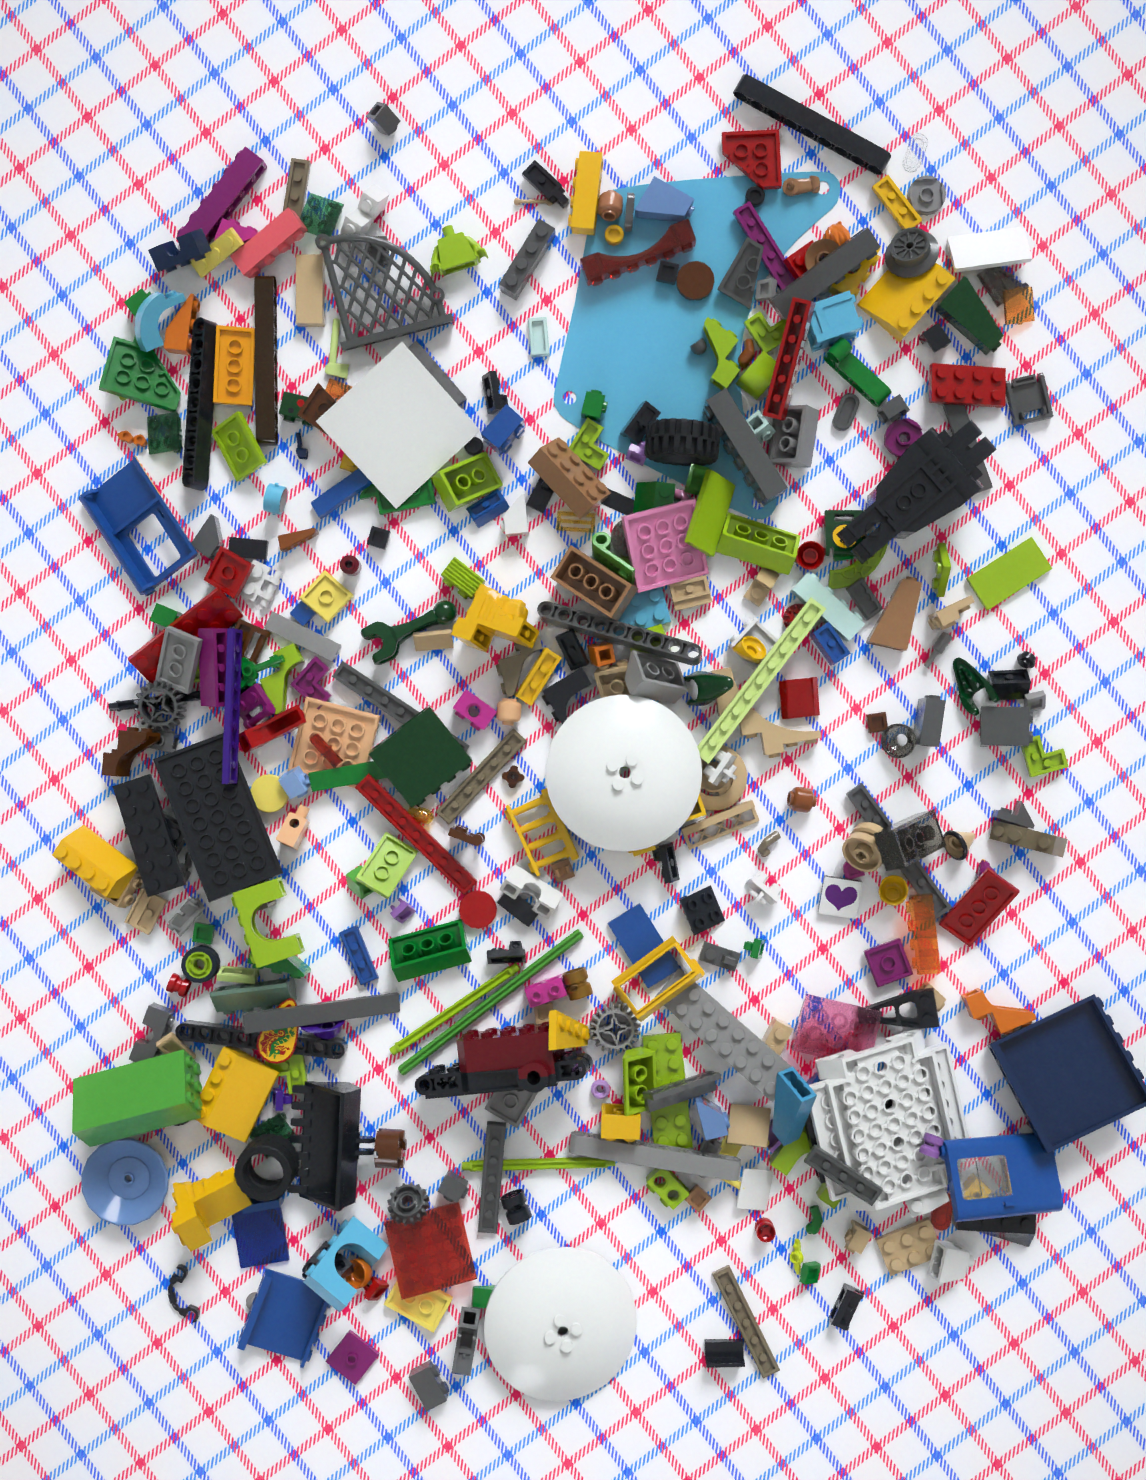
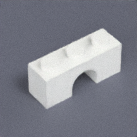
[499,864,563,919]

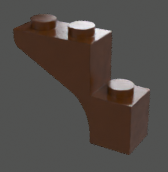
[102,727,161,777]

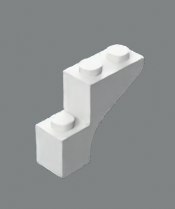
[335,184,390,256]

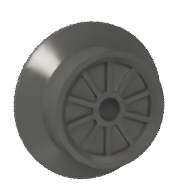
[885,227,939,278]

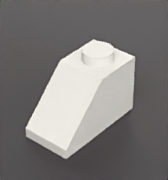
[500,494,529,537]
[905,1188,950,1218]

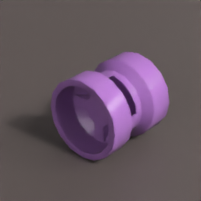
[919,1132,944,1159]

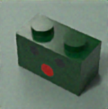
[278,391,313,428]

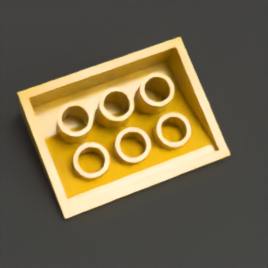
[857,263,956,343]
[195,1046,280,1143]

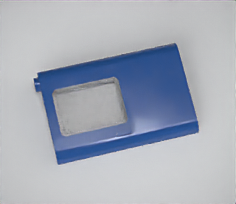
[939,1132,1064,1222]

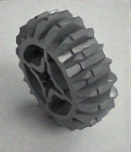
[134,680,187,732]

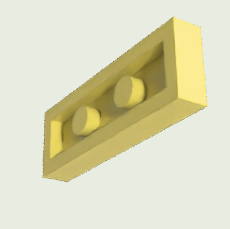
[191,227,244,278]

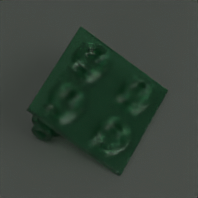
[300,193,344,242]
[147,411,183,455]
[249,1112,295,1159]

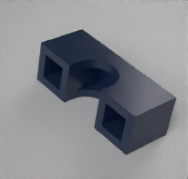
[148,228,212,273]

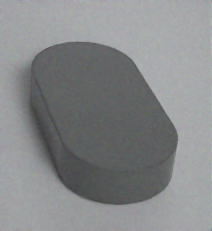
[624,192,635,232]
[832,393,860,431]

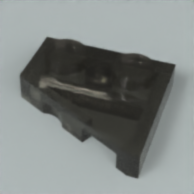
[976,267,1029,307]

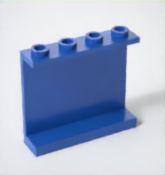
[237,1268,331,1368]

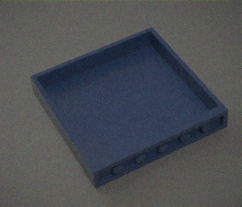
[987,994,1146,1153]

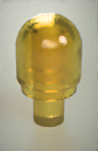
[408,807,434,824]

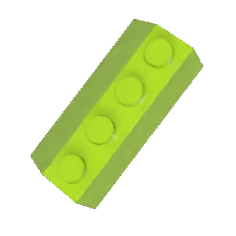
[716,512,801,575]

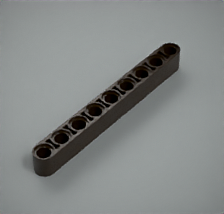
[254,276,278,446]

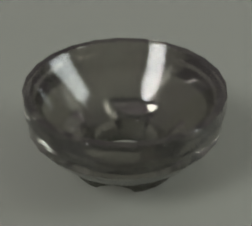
[881,723,916,758]

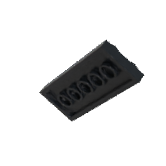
[112,774,187,897]

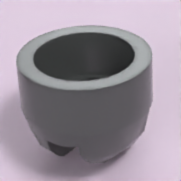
[690,338,707,355]

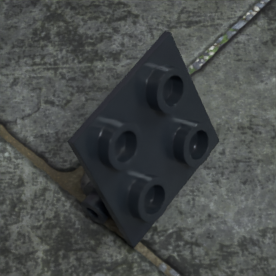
[679,885,725,936]

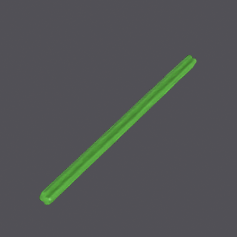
[398,929,584,1075]

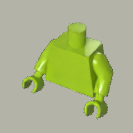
[430,225,489,277]

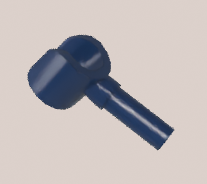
[296,432,308,460]

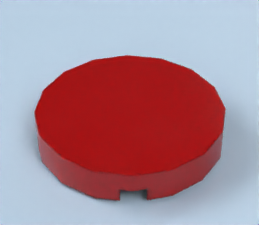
[459,890,497,929]

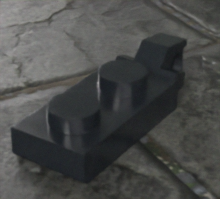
[522,160,569,209]

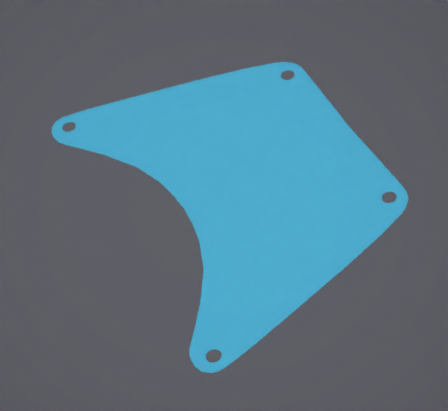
[554,171,841,519]

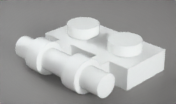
[240,559,283,608]

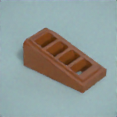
[277,528,319,552]

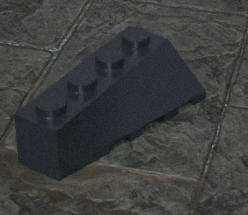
[952,1211,1036,1247]

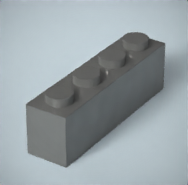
[499,219,556,301]

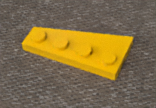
[549,1010,590,1050]

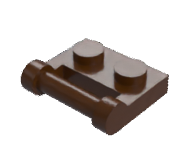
[235,619,271,665]
[448,824,485,846]

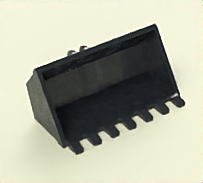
[287,1081,375,1212]

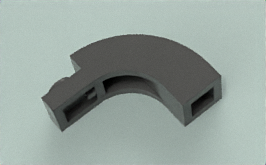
[451,1306,481,1377]

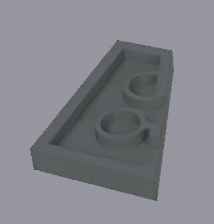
[717,237,764,309]

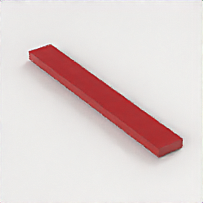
[355,774,478,895]

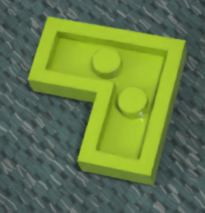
[743,311,787,353]
[569,417,610,471]
[932,543,951,597]
[1021,735,1069,777]
[265,1054,308,1094]

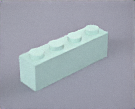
[790,572,865,642]

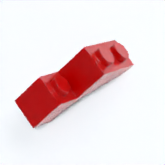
[239,705,307,753]

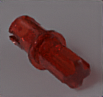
[310,733,343,768]

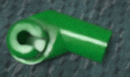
[806,1205,823,1235]

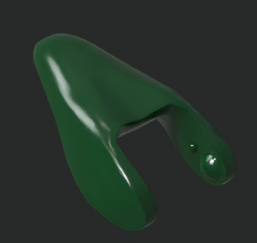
[953,657,999,716]
[684,671,734,706]

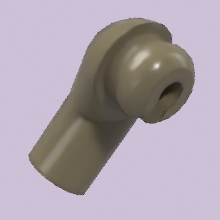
[757,831,781,857]

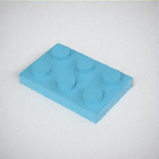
[612,587,671,636]

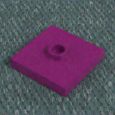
[863,938,913,988]
[325,1329,380,1385]

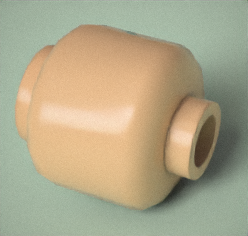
[496,698,522,726]

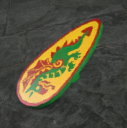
[256,998,299,1064]

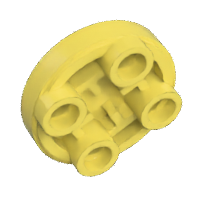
[250,774,289,813]

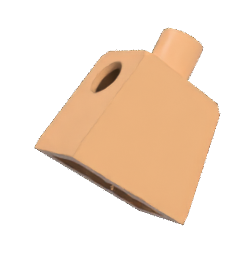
[276,804,310,851]

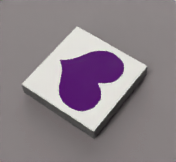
[817,875,863,919]

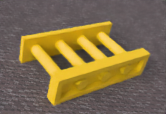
[504,788,579,876]

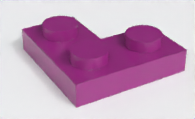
[290,656,332,710]

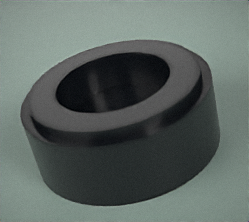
[745,186,765,208]

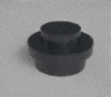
[464,437,484,456]
[1017,651,1036,669]

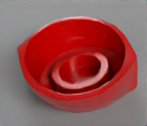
[795,541,825,570]

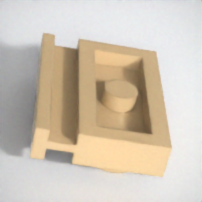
[669,575,713,611]
[124,888,168,935]

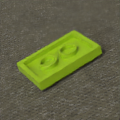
[212,411,268,482]
[355,832,418,900]

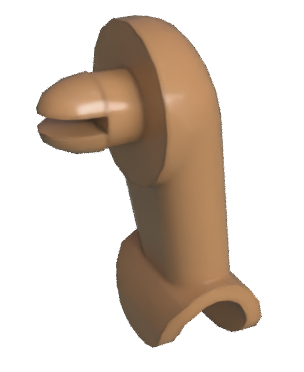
[782,175,820,196]

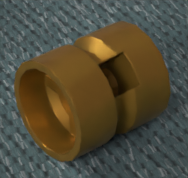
[562,967,593,1001]

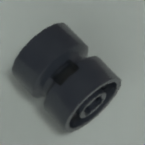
[500,1189,532,1225]

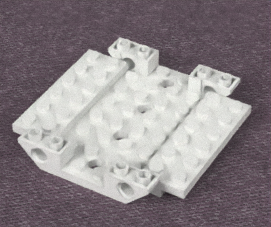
[809,1028,970,1211]

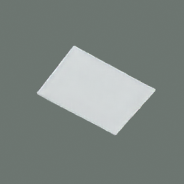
[736,1168,774,1211]

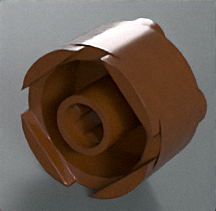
[374,1128,407,1169]

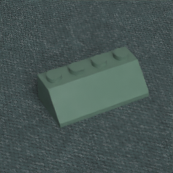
[209,978,297,1015]

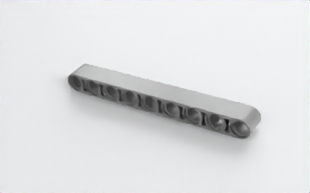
[569,1131,741,1181]

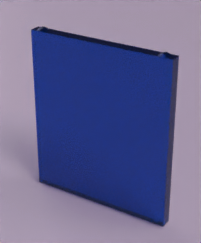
[232,1207,290,1268]

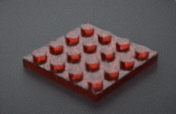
[384,1201,477,1300]

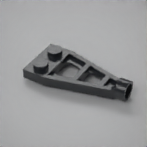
[857,988,940,1029]

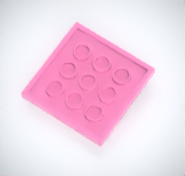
[621,498,709,593]

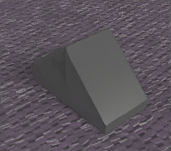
[991,800,1035,829]

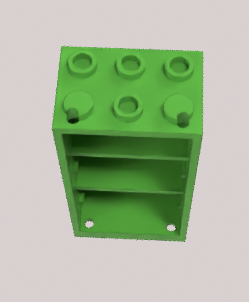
[72,1049,203,1147]

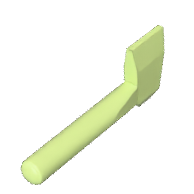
[325,318,349,379]

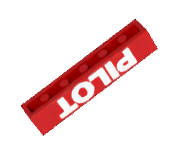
[762,297,816,420]

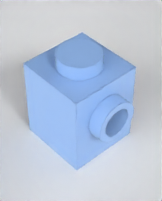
[278,766,310,800]

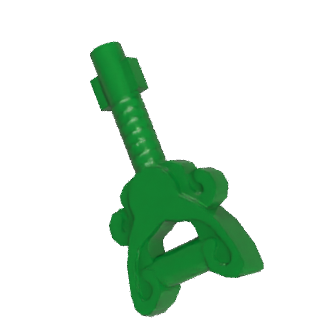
[241,655,285,691]

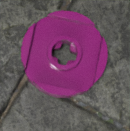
[884,418,923,458]

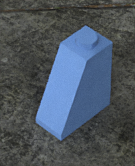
[634,176,695,222]

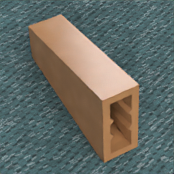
[866,576,922,652]

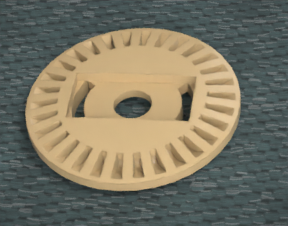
[699,745,747,811]

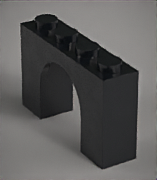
[541,668,592,724]

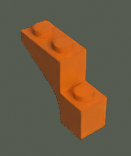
[961,988,1037,1034]

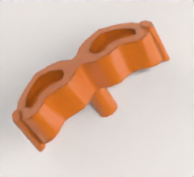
[117,431,148,447]

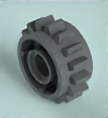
[387,1182,430,1226]

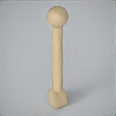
[514,197,553,206]

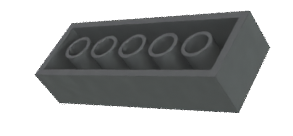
[703,388,788,506]

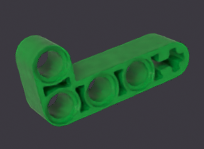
[823,337,892,408]

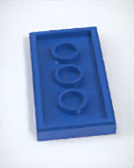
[607,903,681,988]

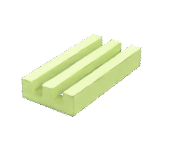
[217,966,260,984]

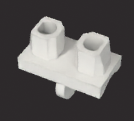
[703,750,737,786]
[745,871,782,906]

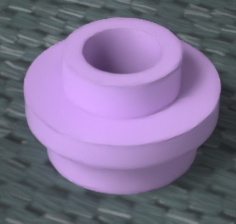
[591,1079,610,1099]

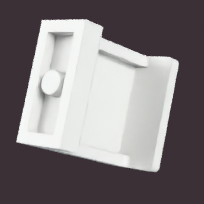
[728,617,778,671]

